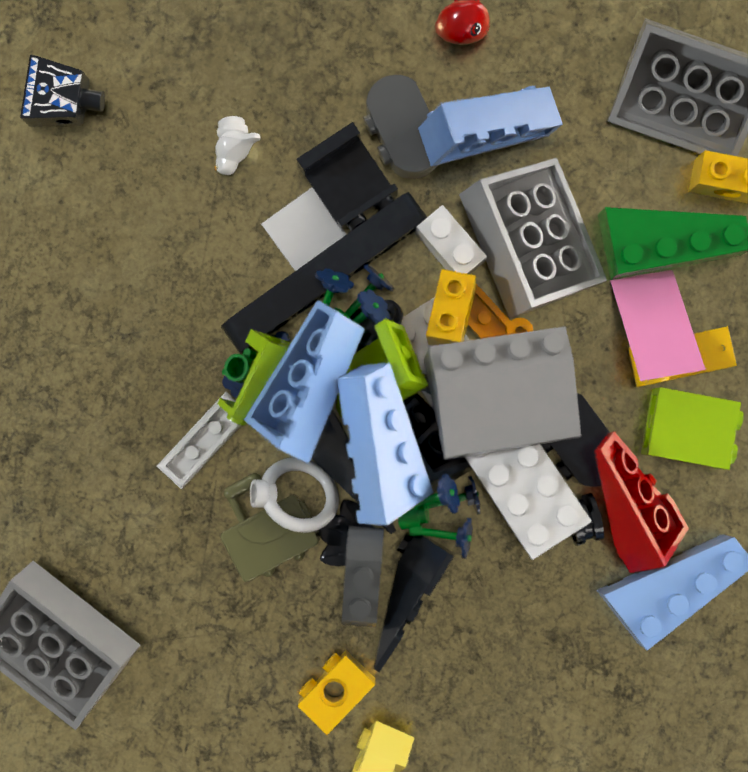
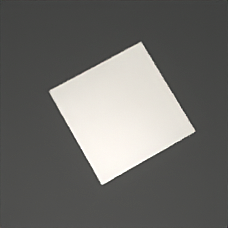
[261,188,347,271]

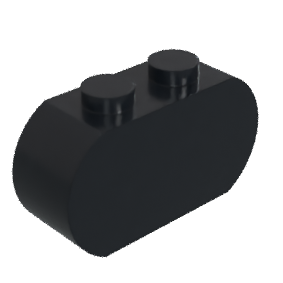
[540,393,610,487]

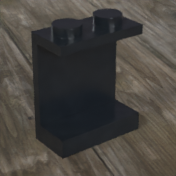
[296,122,398,232]

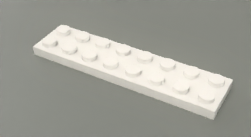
[401,297,592,560]

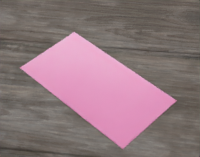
[610,270,706,381]

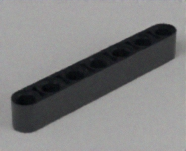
[221,192,427,354]

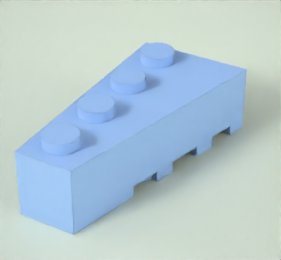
[244,300,365,464]
[337,363,434,525]
[596,534,748,650]

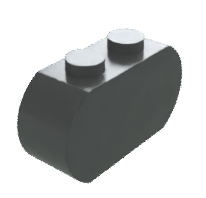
[363,75,437,179]
[342,526,384,627]

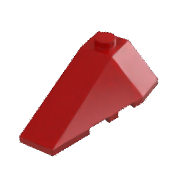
[595,432,689,573]

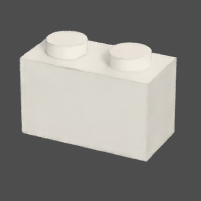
[415,205,487,274]

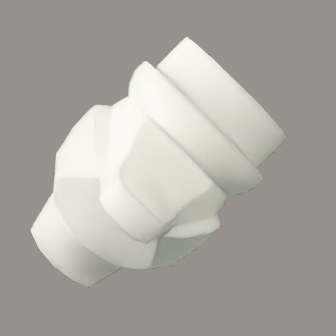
[215,116,261,175]

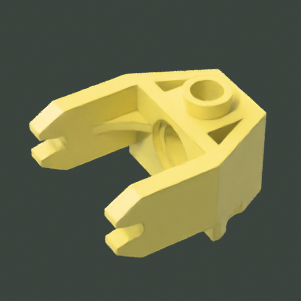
[351,721,414,772]

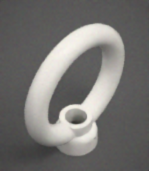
[250,457,339,533]

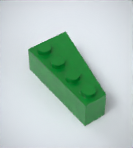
[598,207,748,280]

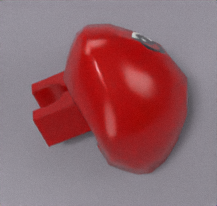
[435,0,490,45]

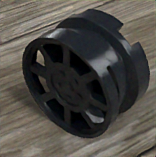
[571,493,604,546]

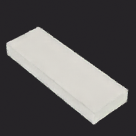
[157,392,242,489]

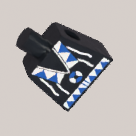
[20,55,105,127]

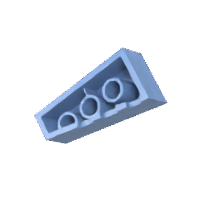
[418,86,563,166]

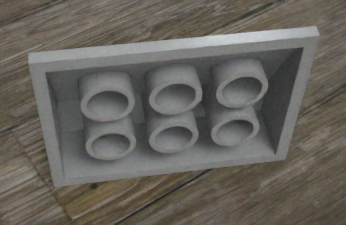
[608,18,748,157]
[459,158,607,319]
[424,326,581,459]
[0,561,140,730]

